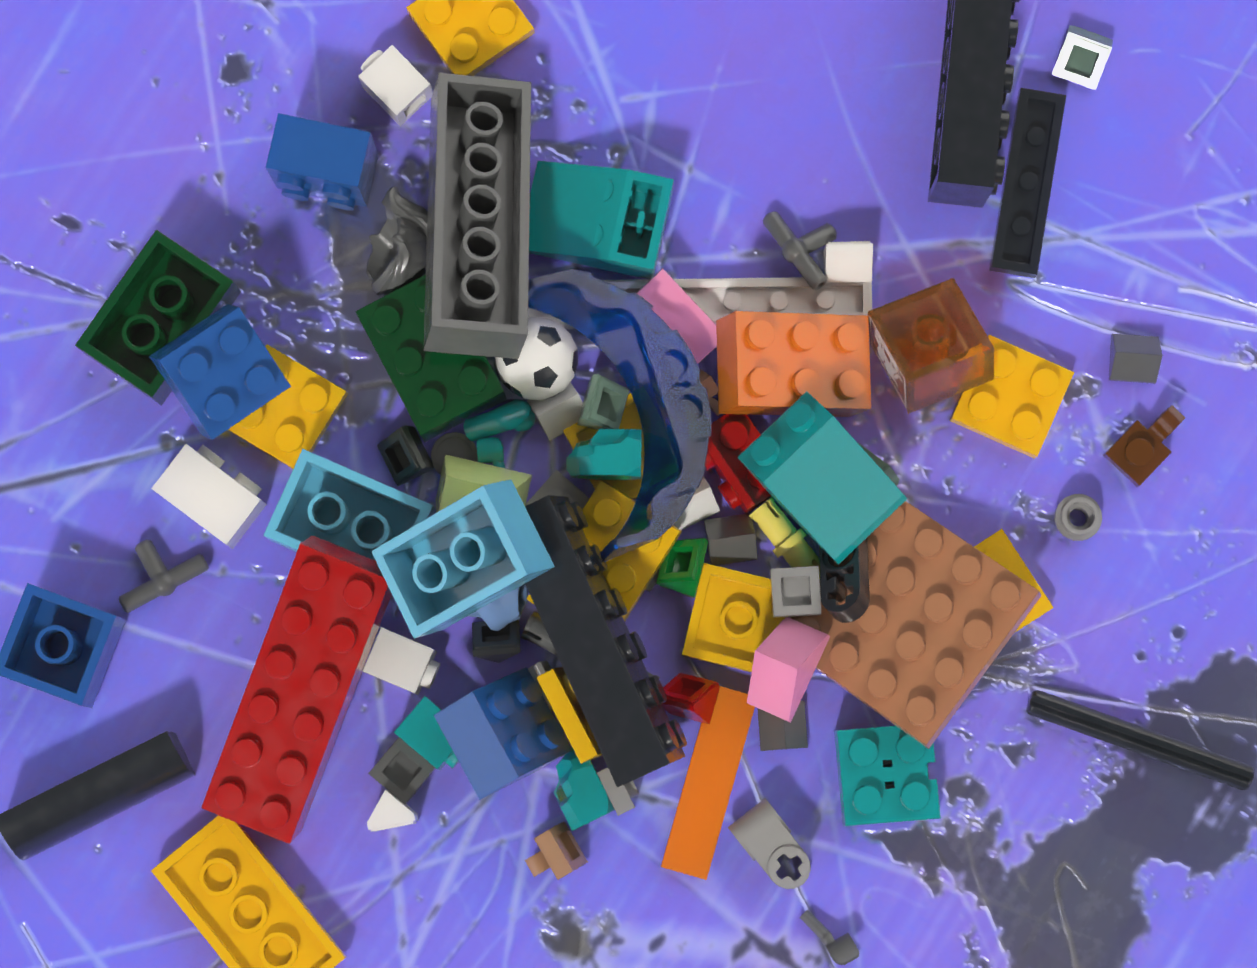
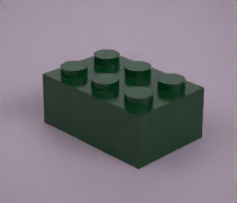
[75,230,241,406]
[355,275,507,443]

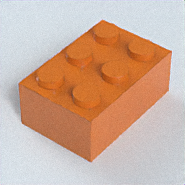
[716,311,871,417]

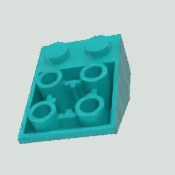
[529,161,674,279]

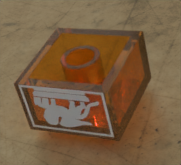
[868,278,994,414]

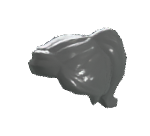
[366,186,428,295]

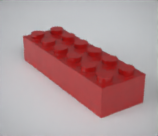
[201,535,392,844]

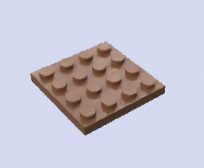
[790,501,1041,749]

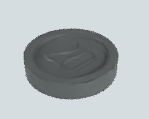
[431,432,478,475]

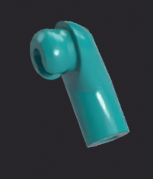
[464,399,535,441]

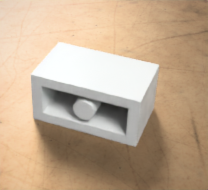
[151,444,267,549]

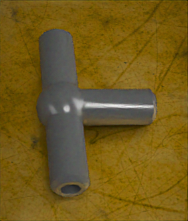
[763,211,837,290]
[119,540,209,613]

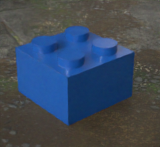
[265,113,379,210]
[149,304,291,440]
[0,583,126,708]
[434,667,572,800]

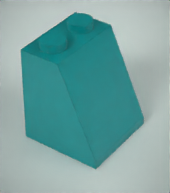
[737,391,907,564]

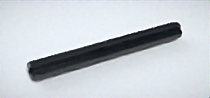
[1026,690,1255,790]

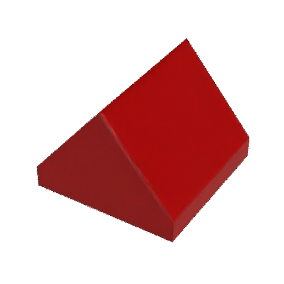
[662,673,720,724]

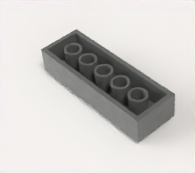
[424,73,531,359]

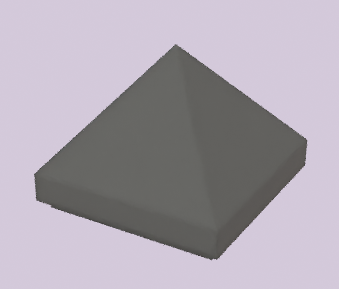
[472,619,521,663]

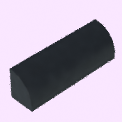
[0,731,196,860]

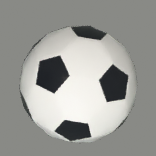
[495,317,578,400]

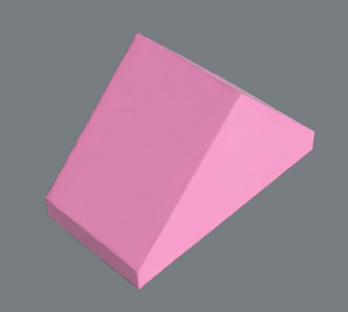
[747,617,830,723]

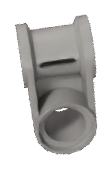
[728,798,811,889]

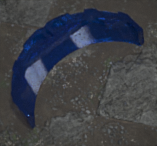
[528,269,712,562]

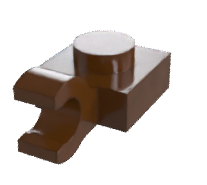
[1103,405,1185,487]

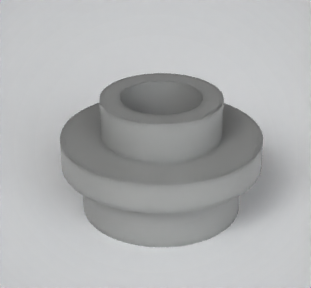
[1054,494,1102,541]

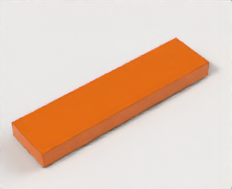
[661,686,755,880]

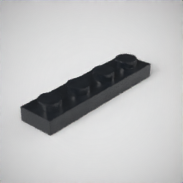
[989,88,1066,278]

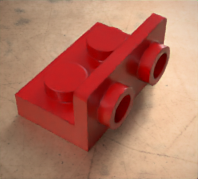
[691,414,772,514]

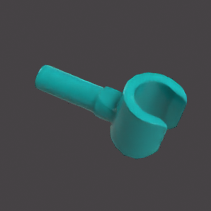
[477,437,506,468]

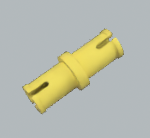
[748,497,820,580]

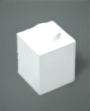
[358,45,433,126]
[363,627,440,695]

